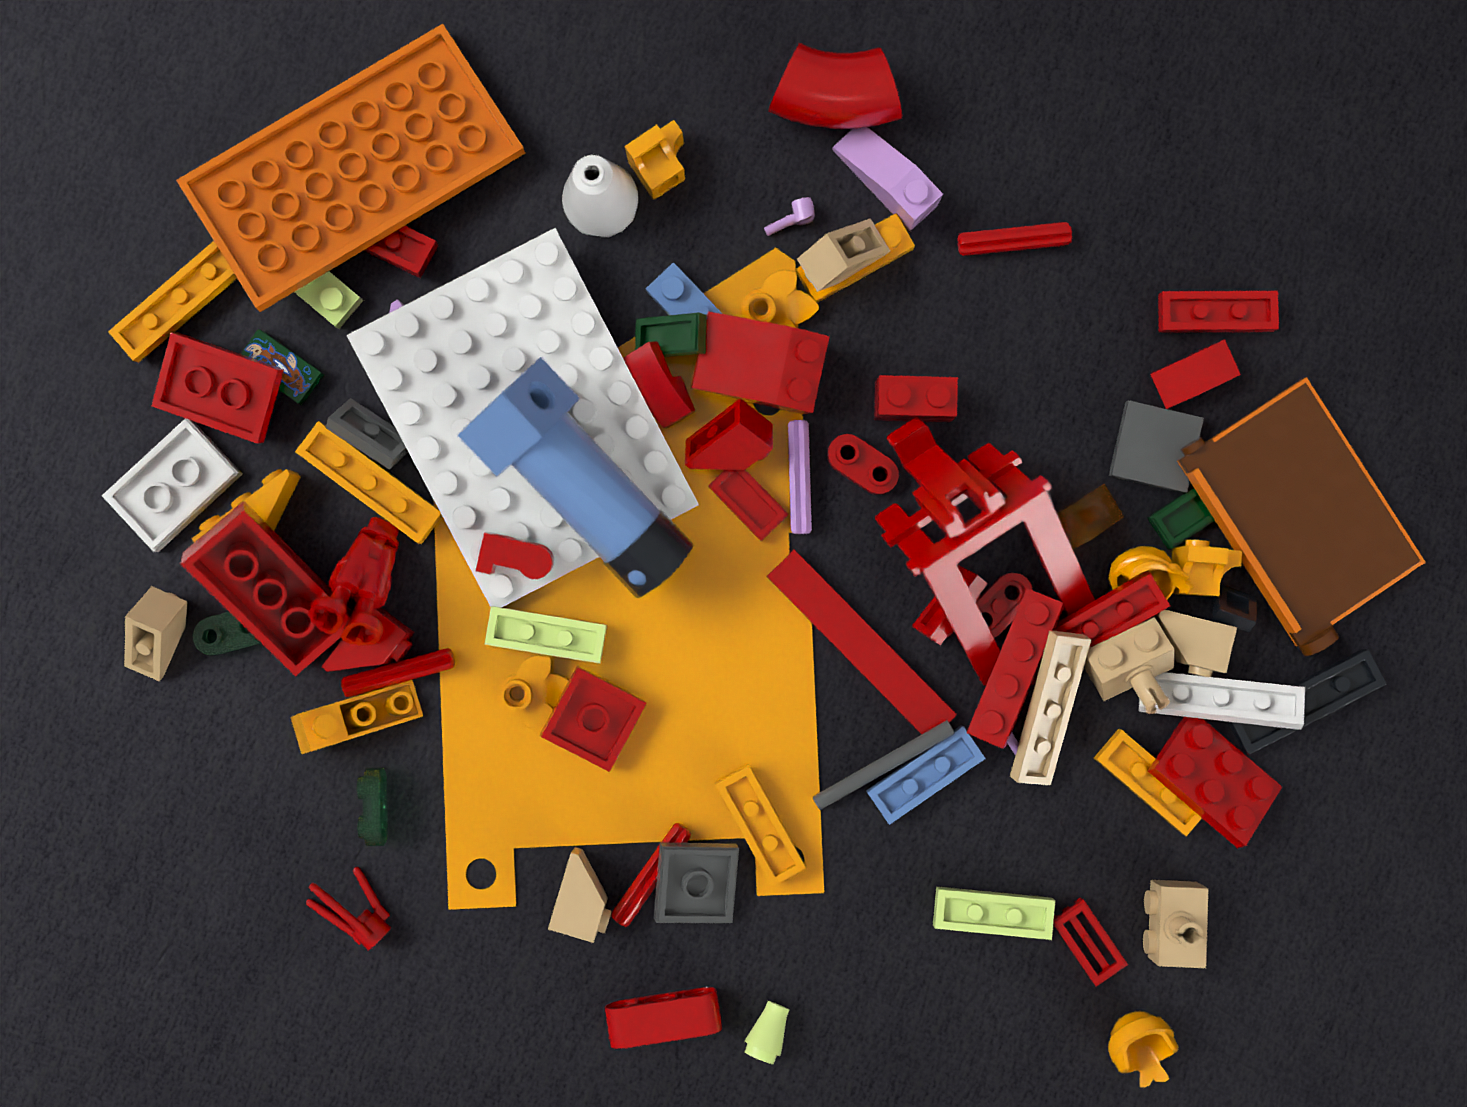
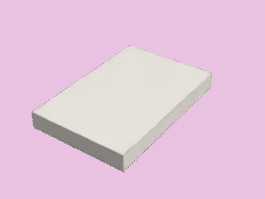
[102,418,242,552]

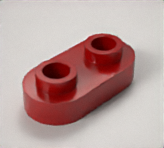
[827,434,899,495]
[976,573,1033,638]

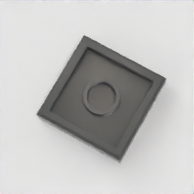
[1109,401,1204,494]
[654,842,739,923]

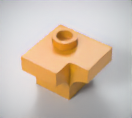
[625,120,685,200]
[1172,540,1242,597]

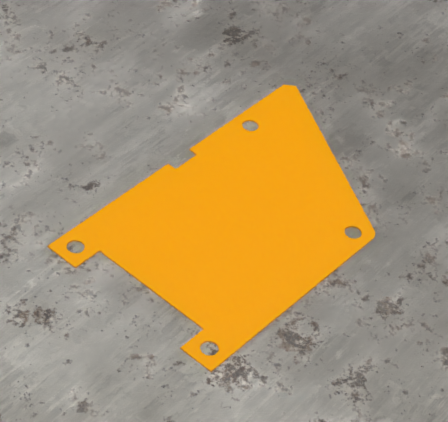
[433,248,824,909]

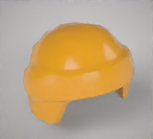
[1109,546,1193,600]
[1108,1011,1178,1088]

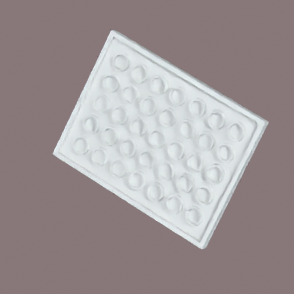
[347,228,699,608]

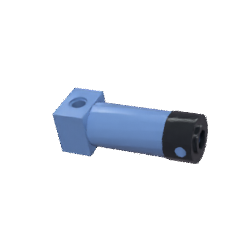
[457,357,694,598]

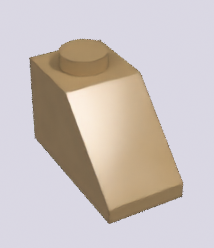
[797,219,890,292]
[124,586,187,681]
[1150,610,1237,677]
[548,847,612,943]

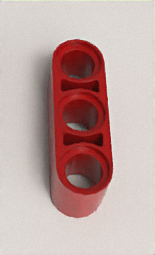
[605,987,722,1049]

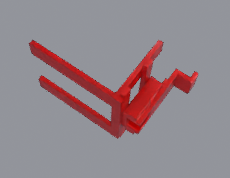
[875,417,1095,686]

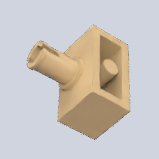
[1085,617,1174,714]
[1143,880,1208,968]

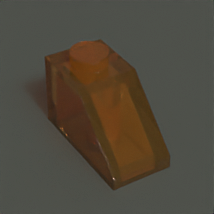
[1056,484,1124,550]

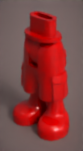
[309,517,399,646]

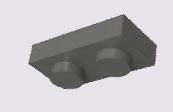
[325,398,408,470]

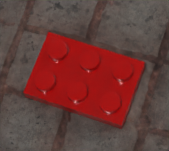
[151,332,284,444]
[1148,717,1282,848]

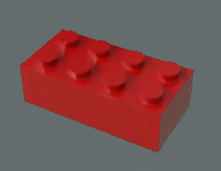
[181,501,353,676]

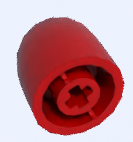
[768,43,902,129]

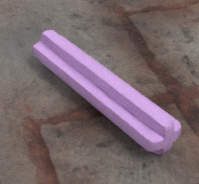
[788,420,812,534]

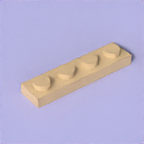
[1010,630,1091,785]

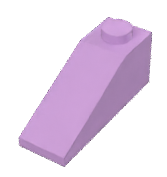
[832,127,943,232]

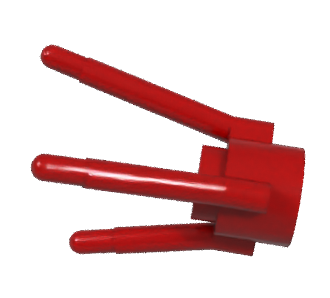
[306,867,391,951]

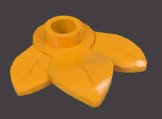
[742,270,819,328]
[498,655,569,731]

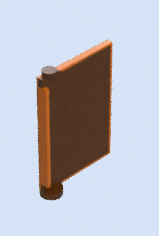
[1177,377,1425,656]

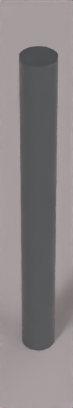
[813,720,955,810]

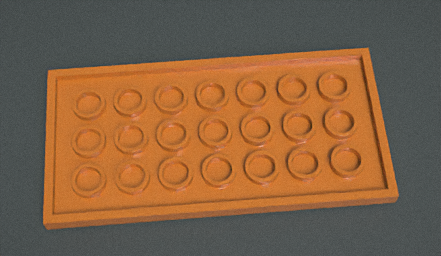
[176,24,525,312]

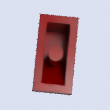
[685,398,773,470]
[321,607,414,672]

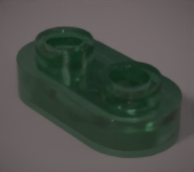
[193,612,262,655]
[357,768,388,847]

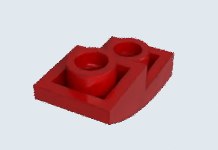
[1151,339,1241,409]
[623,342,696,428]

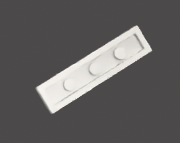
[1138,672,1305,730]

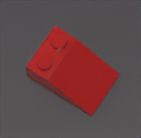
[691,311,830,414]

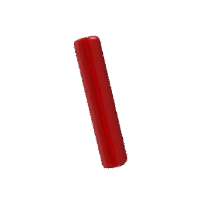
[957,222,1072,256]
[341,648,455,697]
[611,823,691,927]

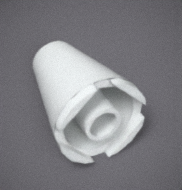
[562,155,638,237]

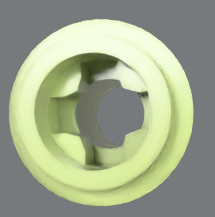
[745,1001,790,1064]

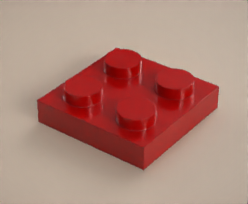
[540,666,647,772]

